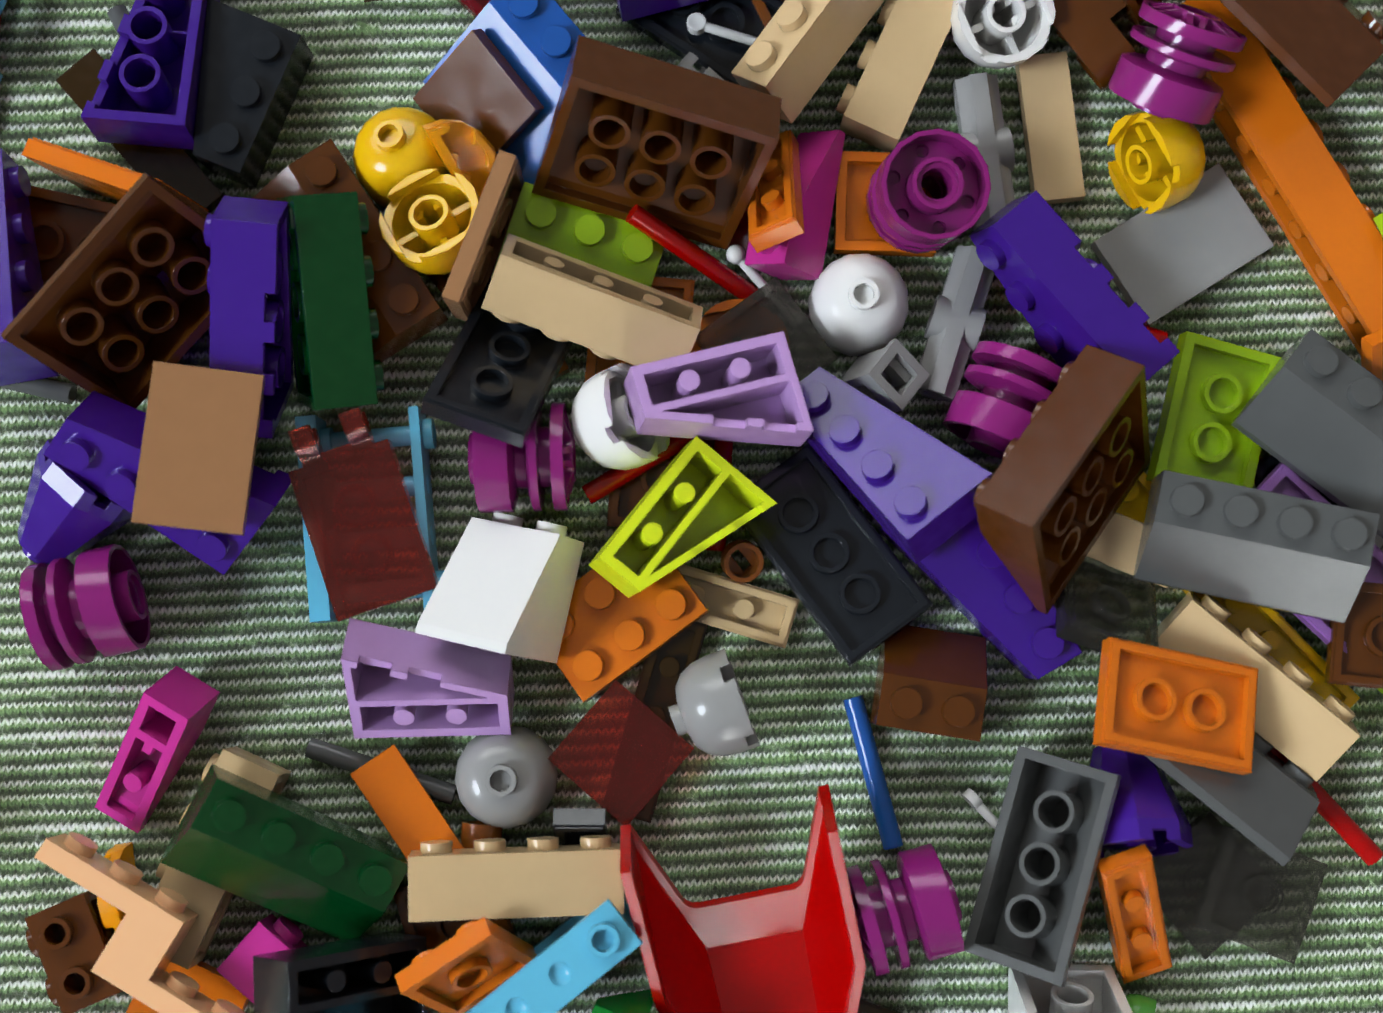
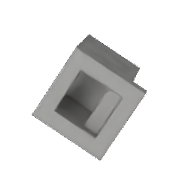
[841,338,930,413]

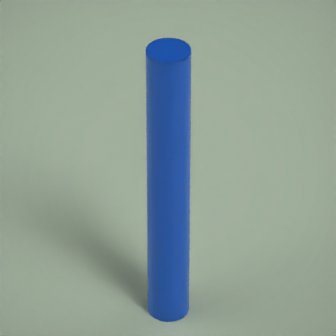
[843,695,904,850]

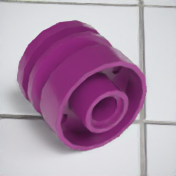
[1108,0,1247,125]
[866,129,991,254]
[942,341,1063,459]
[468,402,576,513]
[19,544,151,671]
[846,843,964,976]

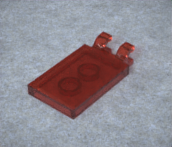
[288,408,438,622]

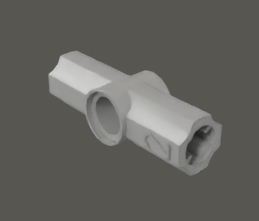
[952,72,1015,231]
[917,245,994,402]

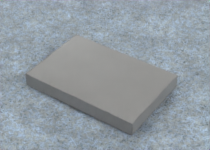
[1090,163,1274,326]

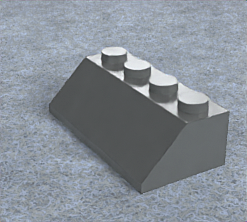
[1231,329,1383,538]
[1133,470,1380,624]
[1144,732,1320,867]
[964,746,1121,987]

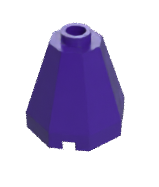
[17,438,132,564]
[1090,746,1194,860]

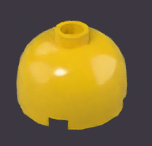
[352,107,449,208]
[1107,110,1206,214]
[378,169,480,275]

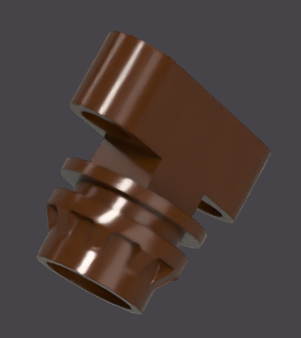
[1052,0,1163,92]

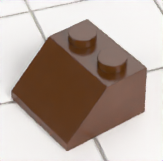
[870,625,988,742]

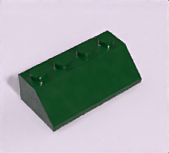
[276,192,384,411]
[160,764,408,940]

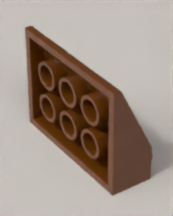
[1219,0,1383,108]
[532,35,782,250]
[253,139,449,362]
[1,172,211,408]
[973,344,1150,614]

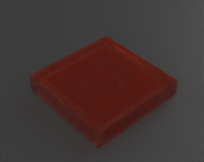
[548,680,694,825]

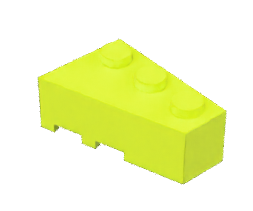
[588,436,777,598]

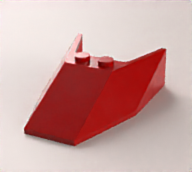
[620,784,866,1013]

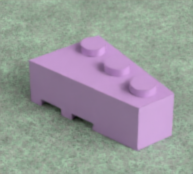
[623,331,814,447]
[341,618,515,738]

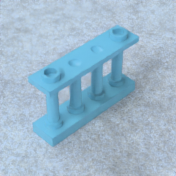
[295,406,444,623]
[465,896,642,1013]

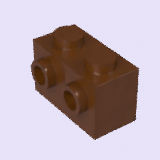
[24,891,122,1013]

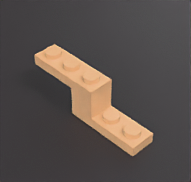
[34,832,244,1013]

